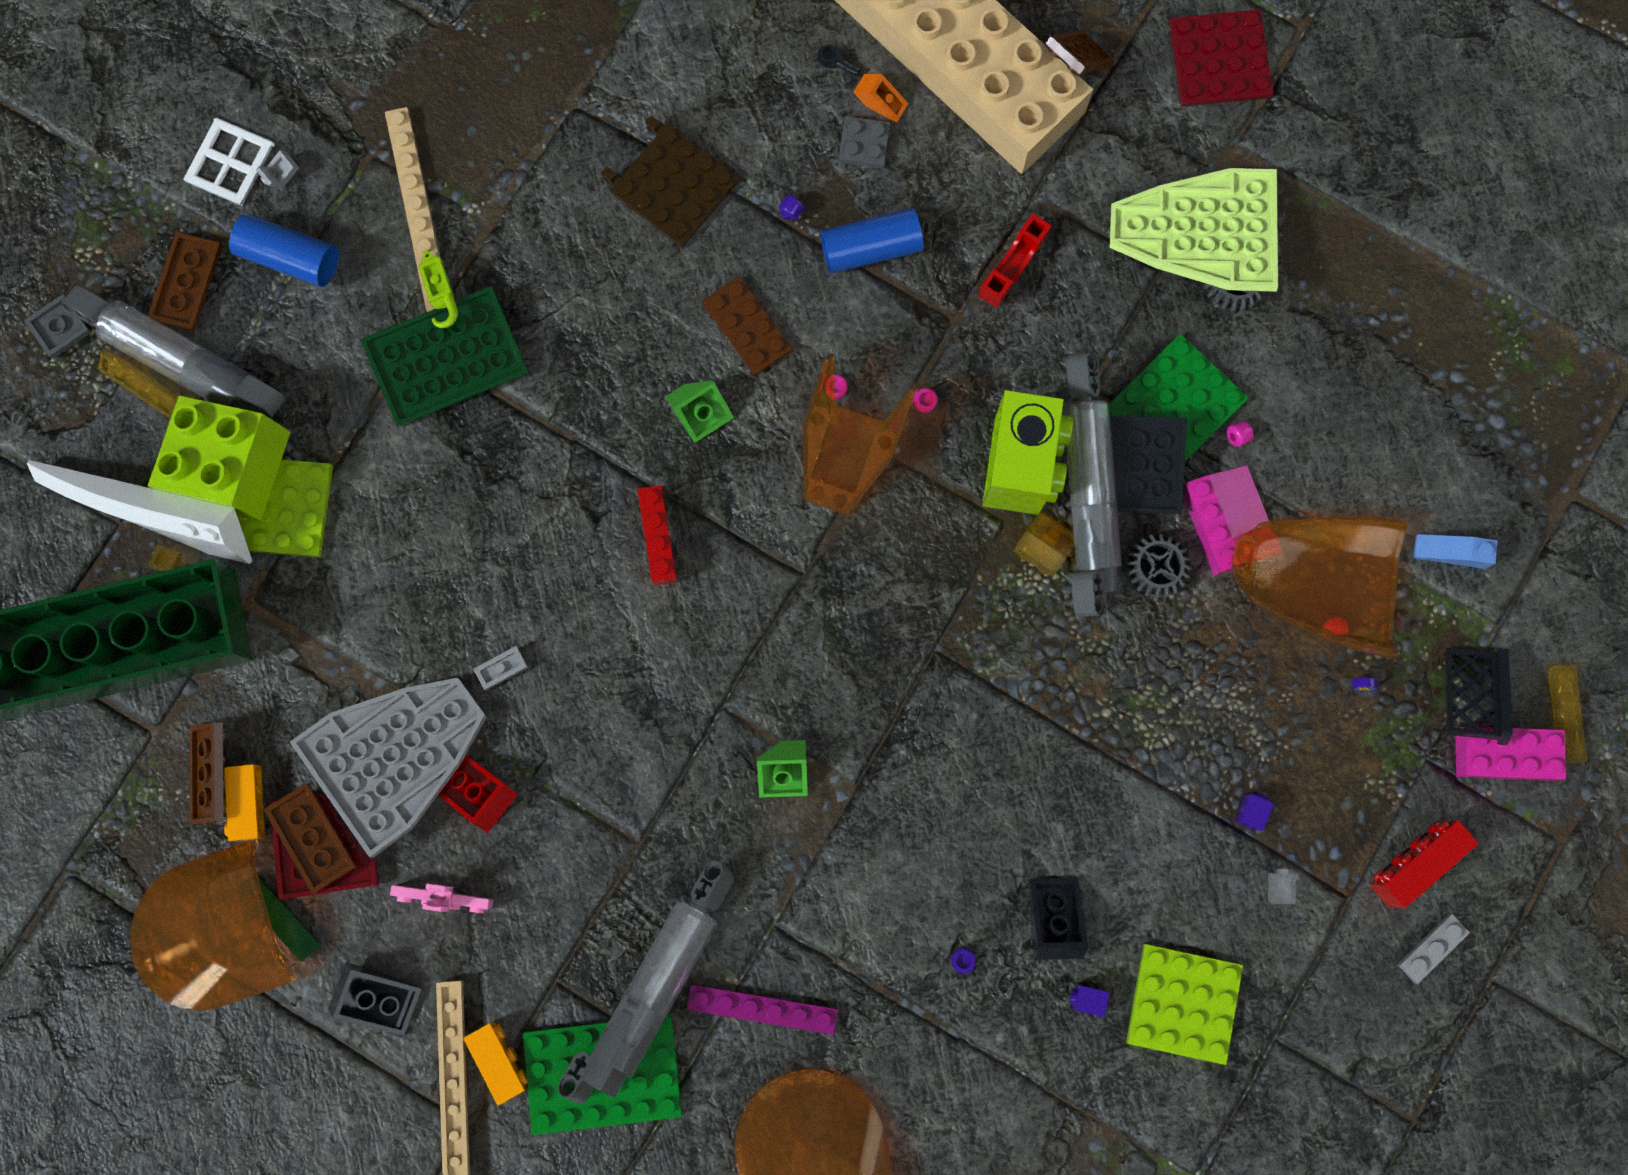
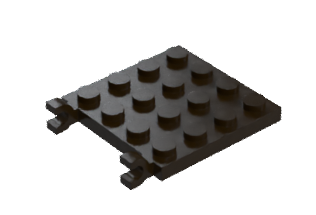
[601,115,740,249]

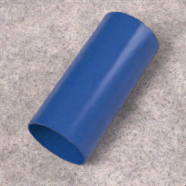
[820,208,924,274]
[229,213,339,287]

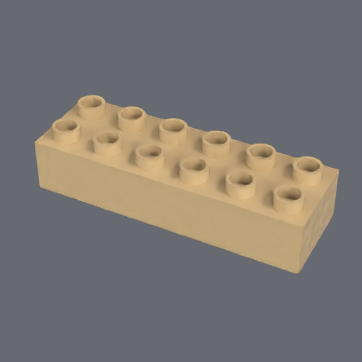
[835,0,1093,174]

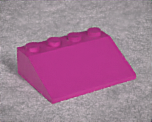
[1183,465,1282,577]

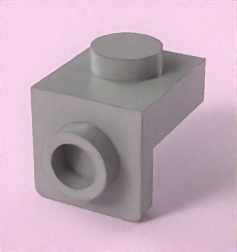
[256,150,299,188]

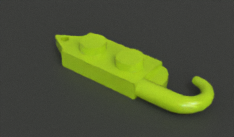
[418,250,458,328]

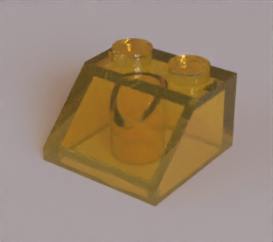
[1013,510,1074,578]

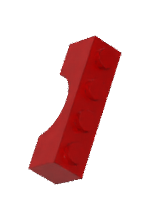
[978,213,1052,309]
[637,485,678,586]

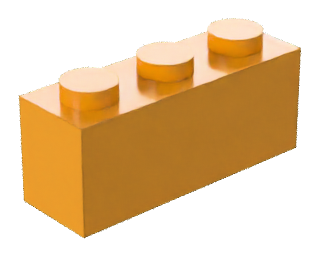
[223,764,265,842]
[463,1021,529,1106]

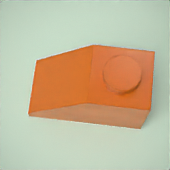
[853,74,909,122]

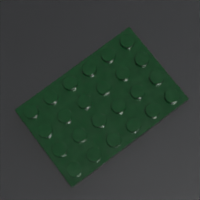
[360,286,529,427]

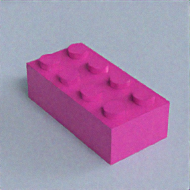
[1456,726,1566,781]

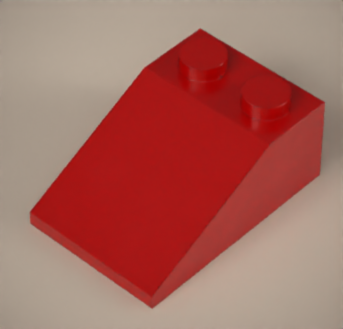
[438,754,518,833]

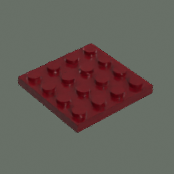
[1169,9,1273,107]
[269,794,379,900]

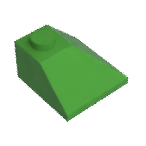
[665,380,734,443]
[757,740,808,798]

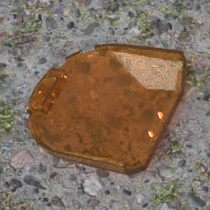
[130,840,297,1010]
[735,1069,893,1175]

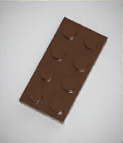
[1045,30,1115,75]
[147,232,223,332]
[701,276,792,377]
[190,722,226,824]
[264,783,357,894]

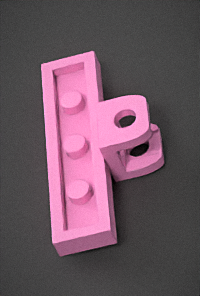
[390,883,494,913]

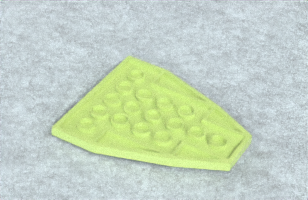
[1110,168,1278,292]

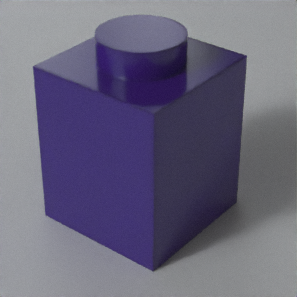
[1235,791,1274,831]
[1069,984,1109,1017]

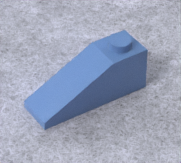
[1413,534,1498,569]

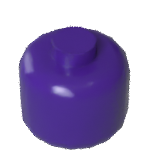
[779,194,805,221]

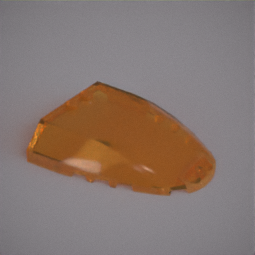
[1232,515,1409,659]

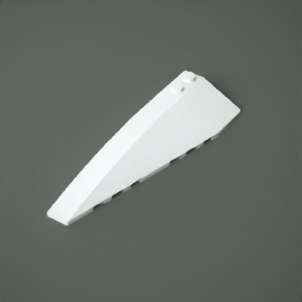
[27,460,252,564]

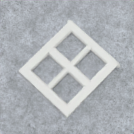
[183,118,275,206]

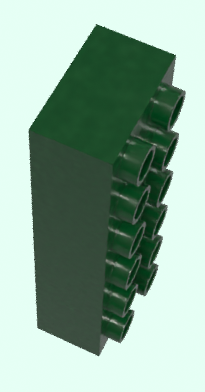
[0,558,253,722]

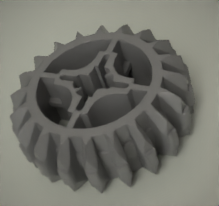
[1204,284,1266,312]
[1126,534,1192,599]

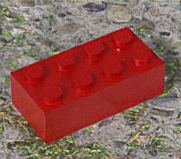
[1369,820,1479,909]

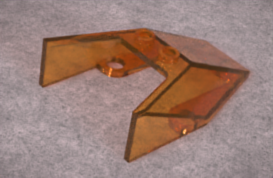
[803,353,919,515]

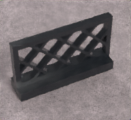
[1445,648,1513,745]

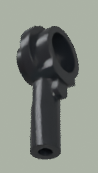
[817,45,860,77]

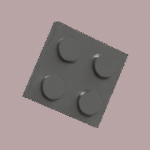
[838,116,890,169]
[24,294,92,359]

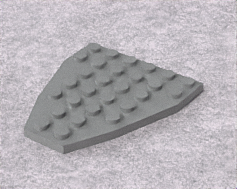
[290,678,486,859]

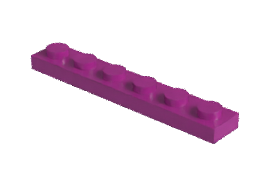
[687,984,838,1035]

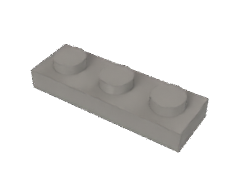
[1397,914,1470,984]

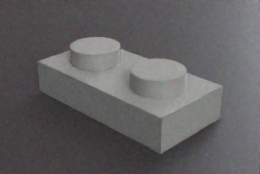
[473,646,529,691]

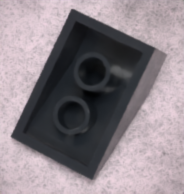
[1029,878,1088,960]
[328,962,422,1036]

